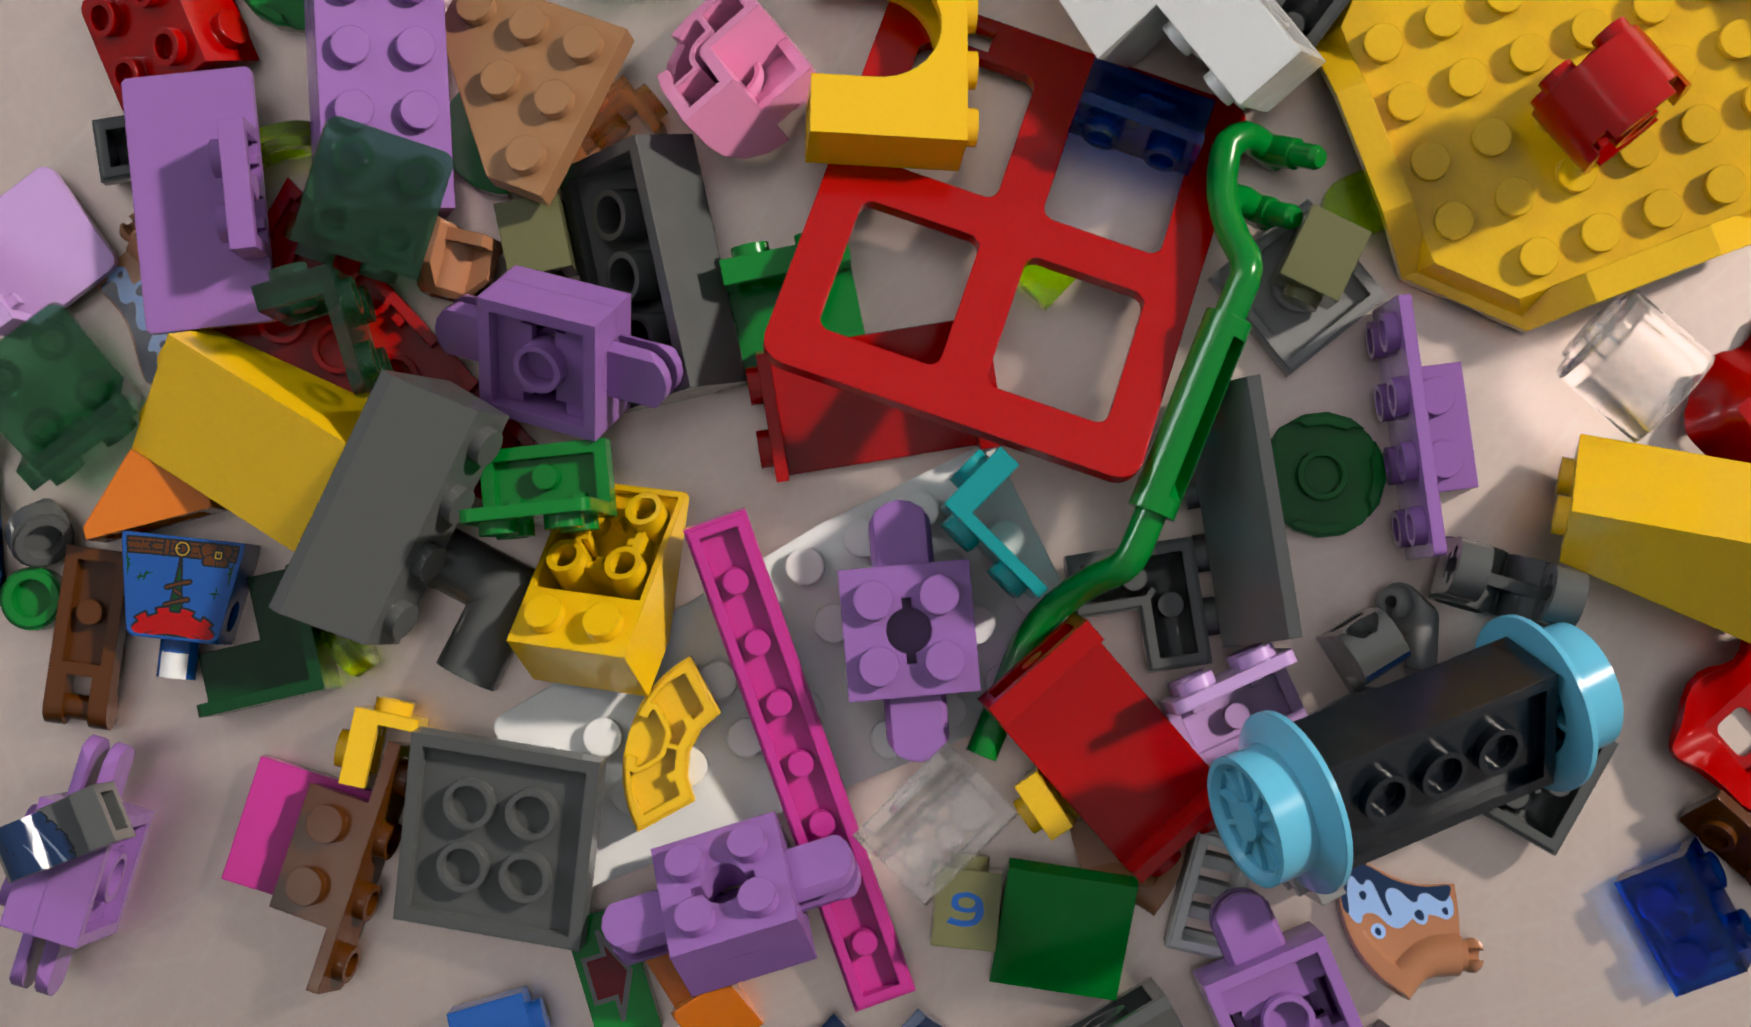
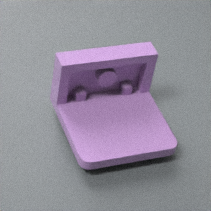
[0,167,119,340]
[1158,642,1308,765]

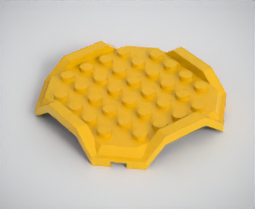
[1315,0,1751,333]

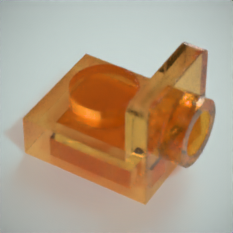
[580,75,668,156]

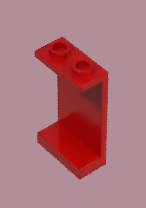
[745,320,1003,482]
[977,613,1216,883]

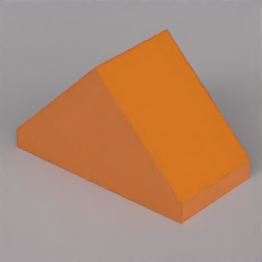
[83,449,228,543]

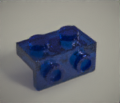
[1068,57,1216,176]
[1614,837,1751,997]

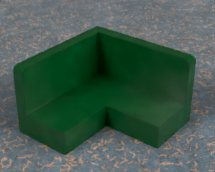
[196,564,342,718]

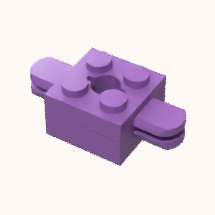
[435,265,684,442]
[837,500,981,762]
[0,734,155,996]
[601,811,861,997]
[1192,887,1363,1027]

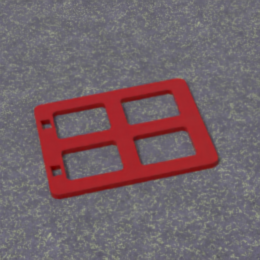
[763,1,1246,483]

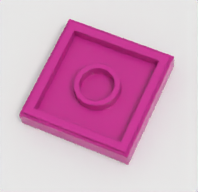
[221,755,373,895]

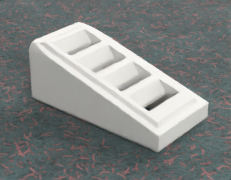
[1164,827,1250,959]

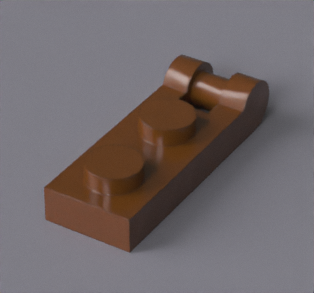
[42,544,127,730]

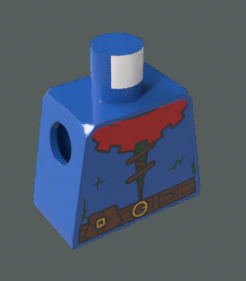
[122,530,261,680]

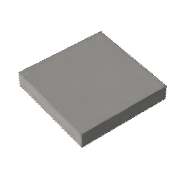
[1207,199,1388,377]

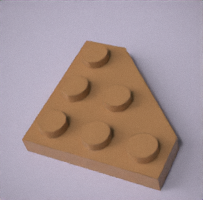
[445,0,634,207]

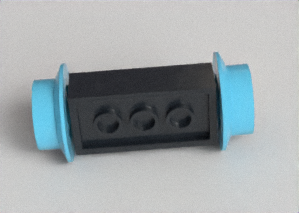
[1207,614,1624,895]

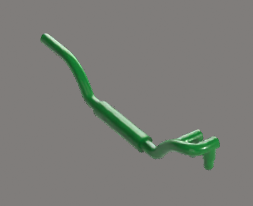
[966,120,1327,761]

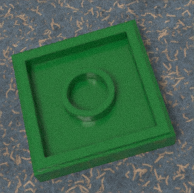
[989,857,1138,1001]

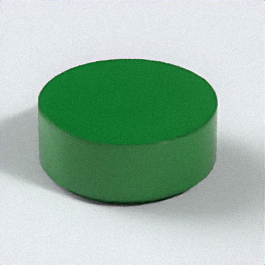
[0,567,62,631]

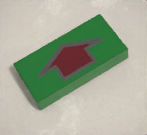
[571,908,664,1027]

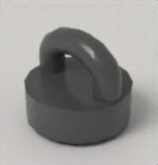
[4,498,75,568]

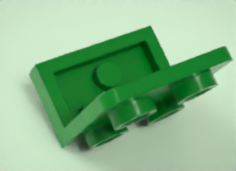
[719,233,865,386]
[458,437,617,540]

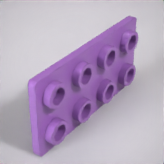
[121,66,278,335]
[1365,294,1479,560]

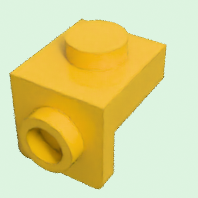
[334,696,429,789]
[1013,767,1080,841]

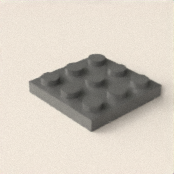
[393,726,607,952]

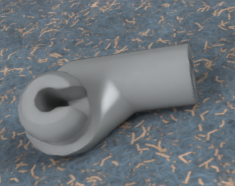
[1376,582,1439,669]

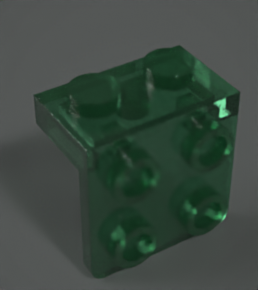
[283,116,453,285]
[251,262,393,400]
[0,302,142,491]

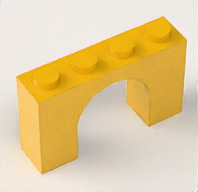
[805,0,979,171]

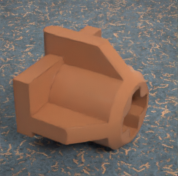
[400,215,503,302]

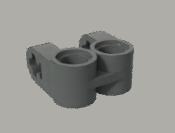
[1428,536,1590,628]

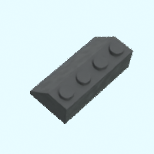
[560,134,747,413]
[268,369,510,645]
[1185,374,1303,648]

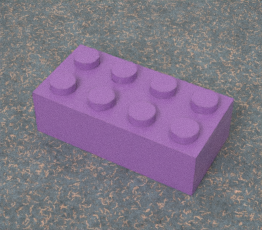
[304,0,455,223]

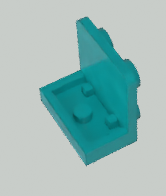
[939,446,1048,599]

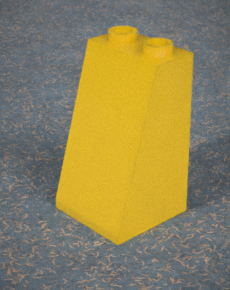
[132,329,368,552]
[1550,433,1751,643]

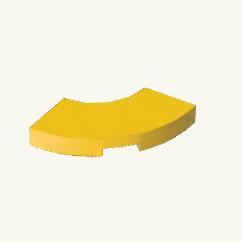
[622,656,722,832]

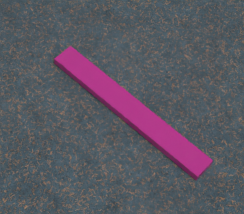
[683,507,916,1012]

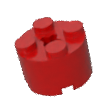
[1530,16,1692,175]

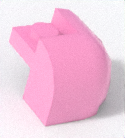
[657,0,817,159]

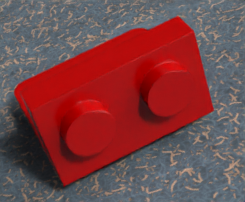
[81,0,260,111]

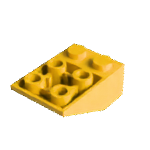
[506,484,690,697]

